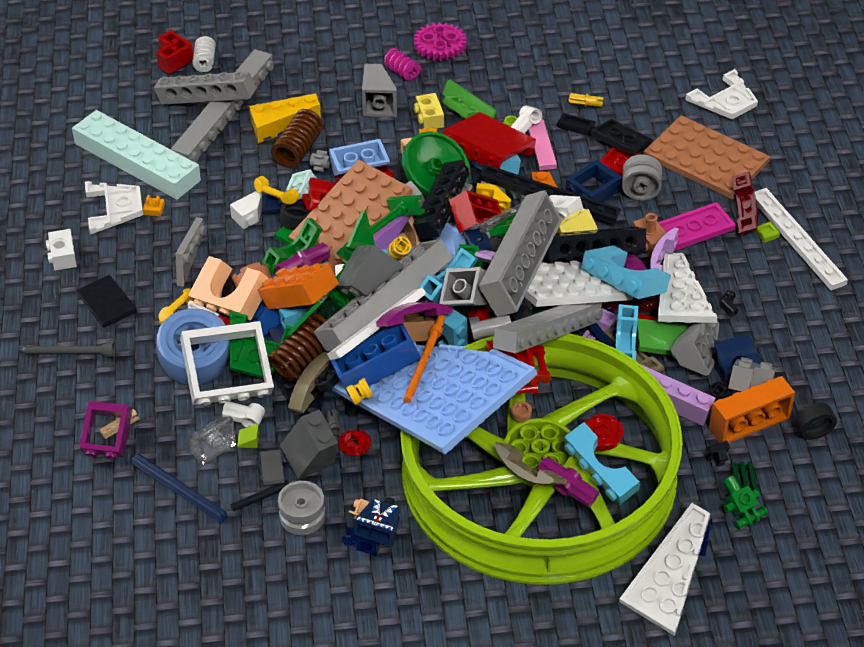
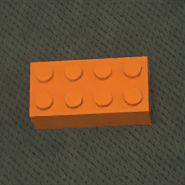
[257,263,339,310]
[709,376,795,443]

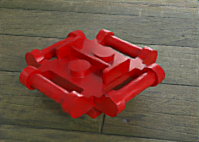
[486,341,552,395]

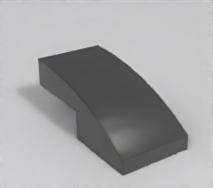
[260,449,284,485]

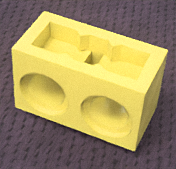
[413,93,444,129]

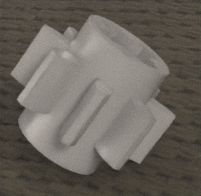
[310,150,330,172]

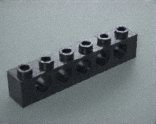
[413,160,470,239]
[544,226,646,262]

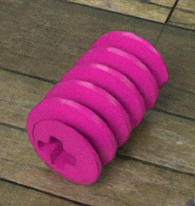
[384,48,421,81]

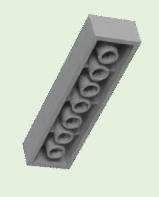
[479,190,562,317]
[314,239,453,351]

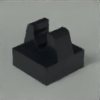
[704,440,730,467]

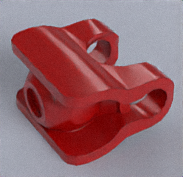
[301,178,337,211]

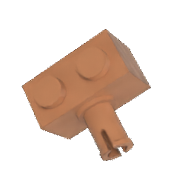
[633,213,666,258]

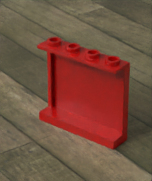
[443,112,536,169]

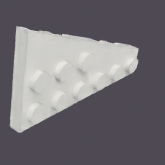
[658,253,717,323]
[619,503,710,636]

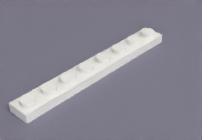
[755,188,848,290]

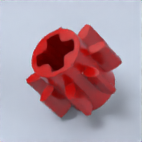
[468,306,492,325]

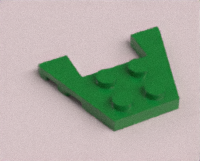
[230,311,291,379]

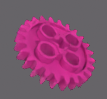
[414,22,467,61]

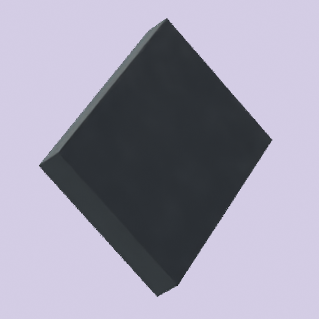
[590,119,653,156]
[76,275,137,328]

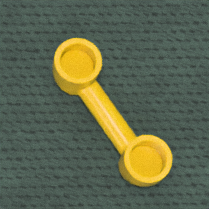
[254,176,300,205]
[159,288,194,324]

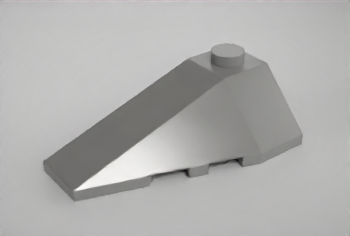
[671,320,720,376]

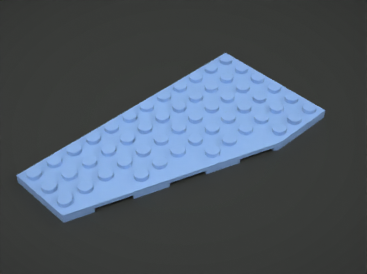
[331,342,537,454]

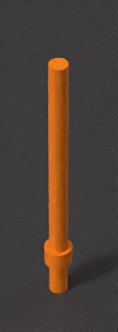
[403,315,445,403]

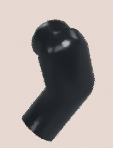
[721,290,739,317]

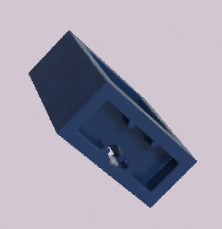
[566,160,623,202]

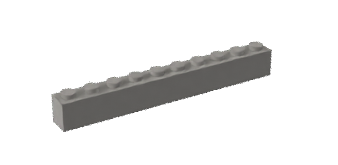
[170,49,274,162]
[493,302,603,353]

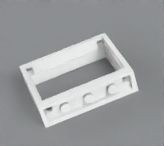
[180,321,274,406]

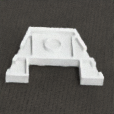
[685,69,758,119]
[85,181,143,234]

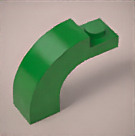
[262,218,323,273]

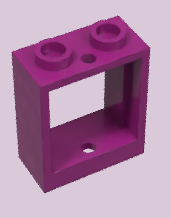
[79,401,132,459]

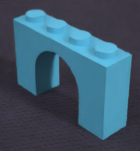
[581,245,671,299]

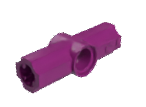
[275,243,330,272]
[537,456,600,507]

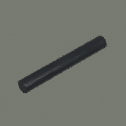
[230,480,289,512]

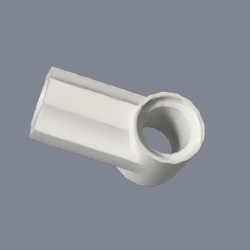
[511,105,542,133]
[222,402,265,427]

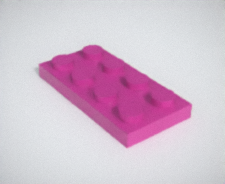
[658,202,736,251]

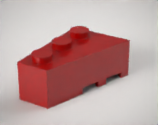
[449,190,503,233]

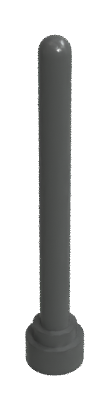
[22,342,115,357]

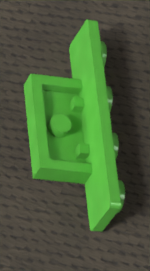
[442,79,497,119]

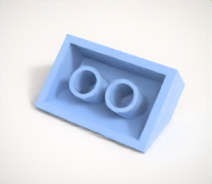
[329,139,390,176]

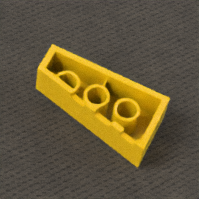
[249,94,321,143]

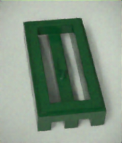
[731,461,758,498]

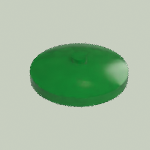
[402,131,470,196]

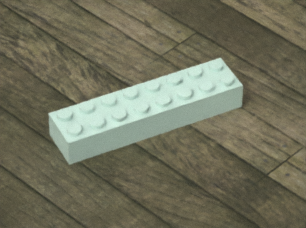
[72,110,201,199]

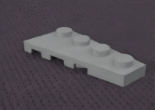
[175,217,206,287]

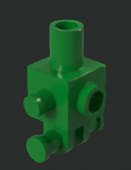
[723,475,768,530]

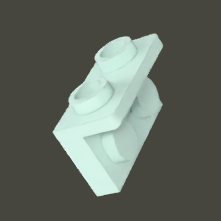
[285,170,317,199]

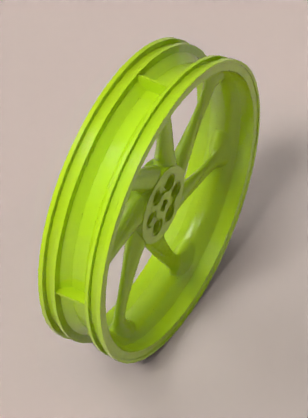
[401,333,682,585]

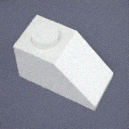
[230,191,263,229]

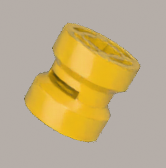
[387,236,411,260]
[346,378,374,405]

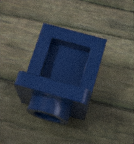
[262,188,283,214]

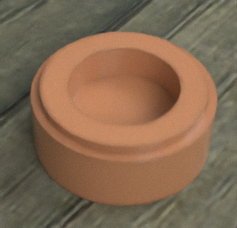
[511,401,532,422]

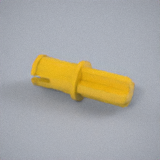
[569,93,603,108]

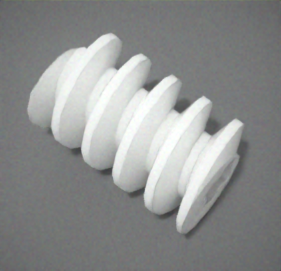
[193,36,216,72]

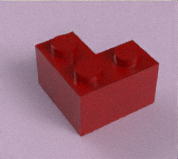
[156,30,194,75]

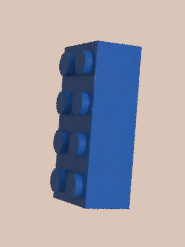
[331,323,421,396]

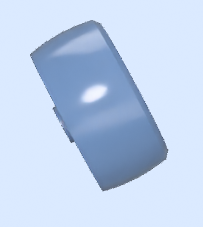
[156,308,230,385]

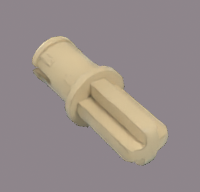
[100,409,140,439]

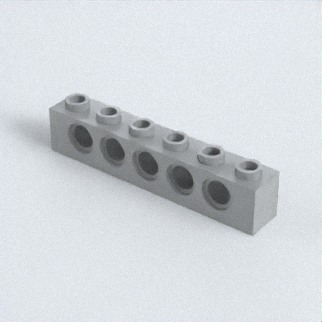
[154,71,256,105]

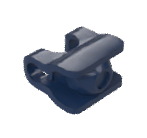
[712,335,761,382]

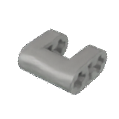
[469,314,511,341]

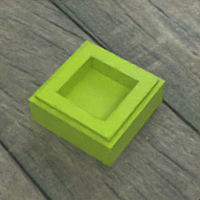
[754,222,780,243]

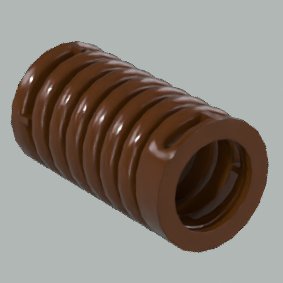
[271,109,324,168]
[267,313,327,382]

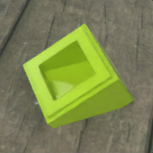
[237,424,260,448]

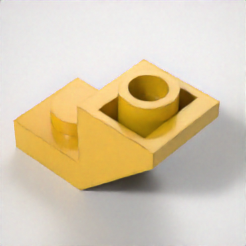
[476,183,511,215]

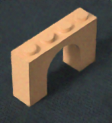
[188,256,269,321]

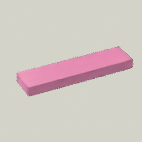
[528,119,557,171]

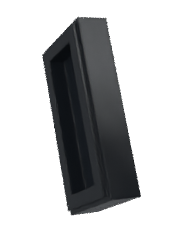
[557,113,595,136]

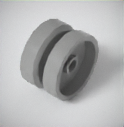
[622,155,662,200]
[278,481,326,535]

